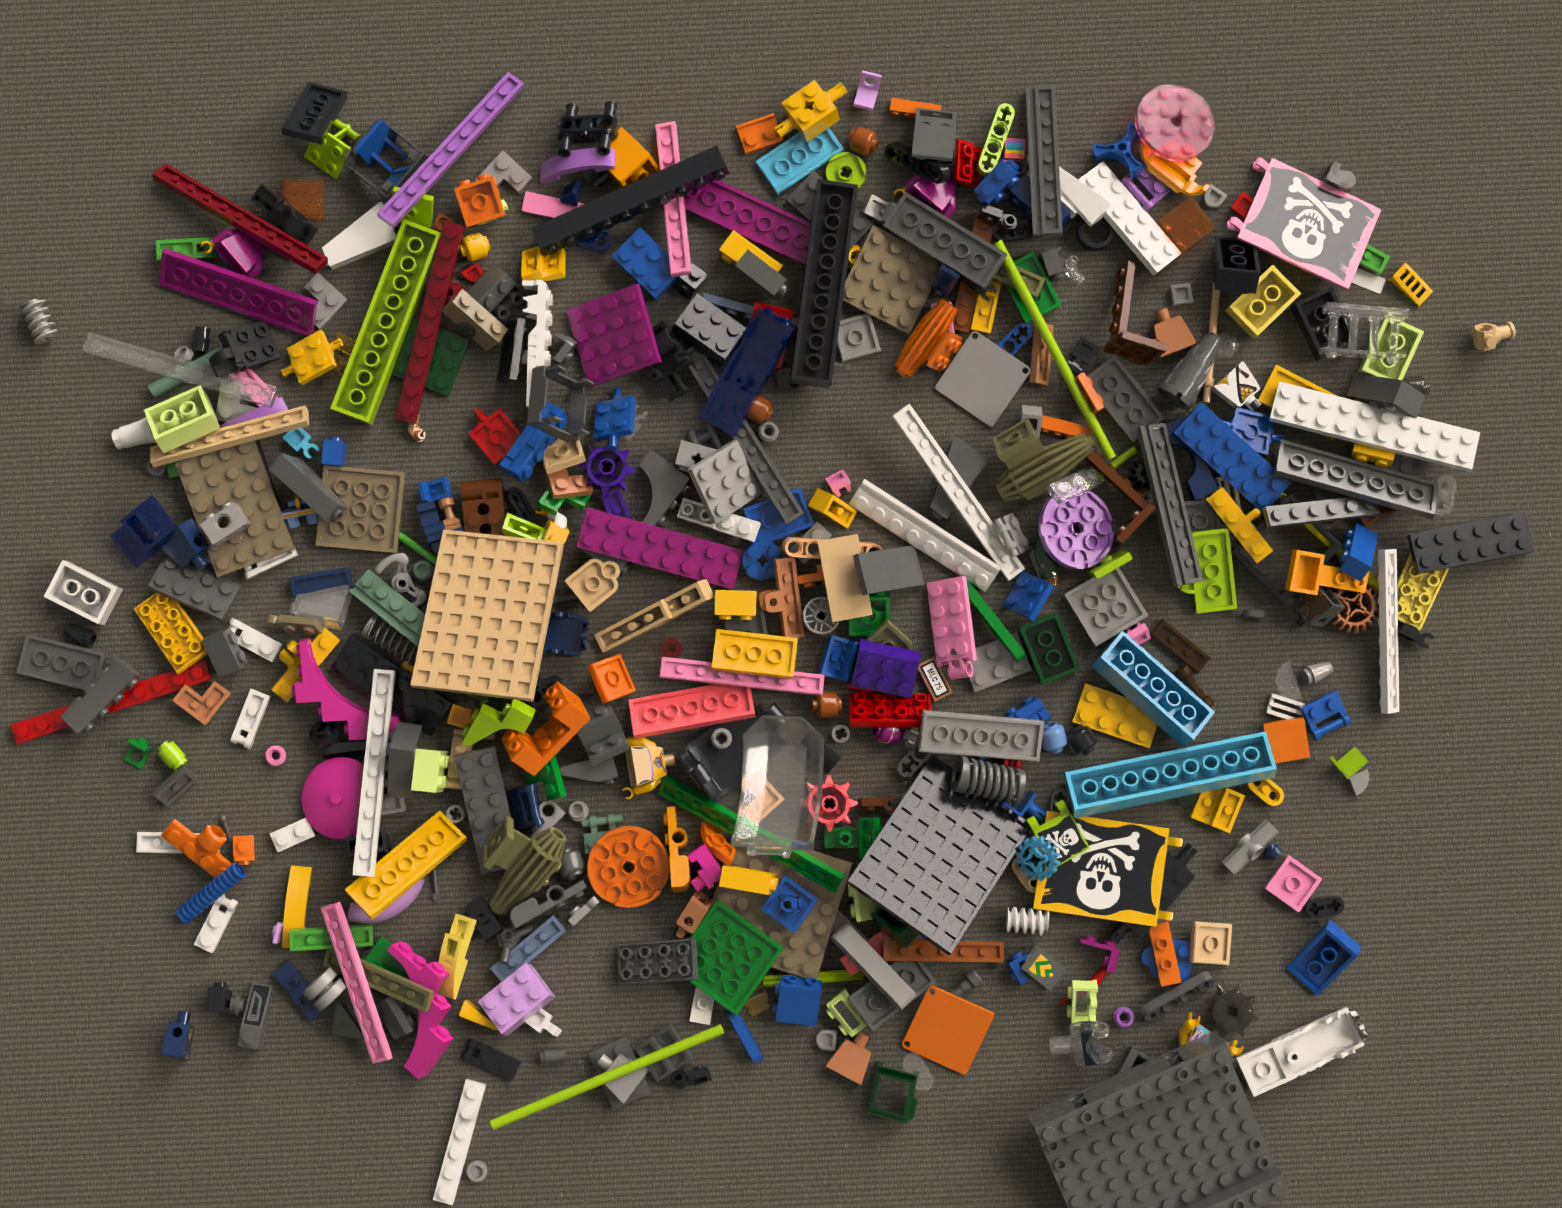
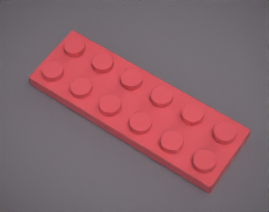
[628,684,756,739]

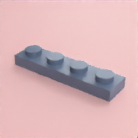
[490,915,567,982]

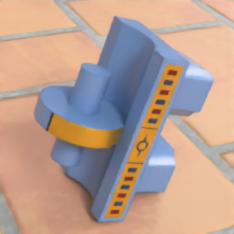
[281,494,319,529]

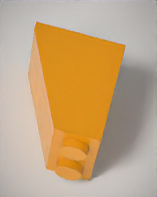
[607,127,660,188]

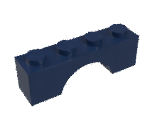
[1166,416,1219,501]

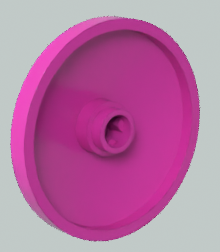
[302,757,364,839]

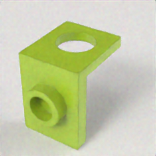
[1330,747,1368,780]

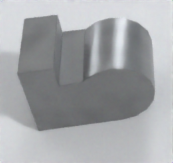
[1322,161,1356,192]

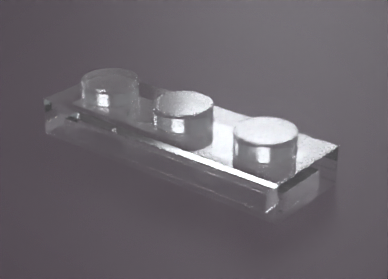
[1046,466,1104,505]

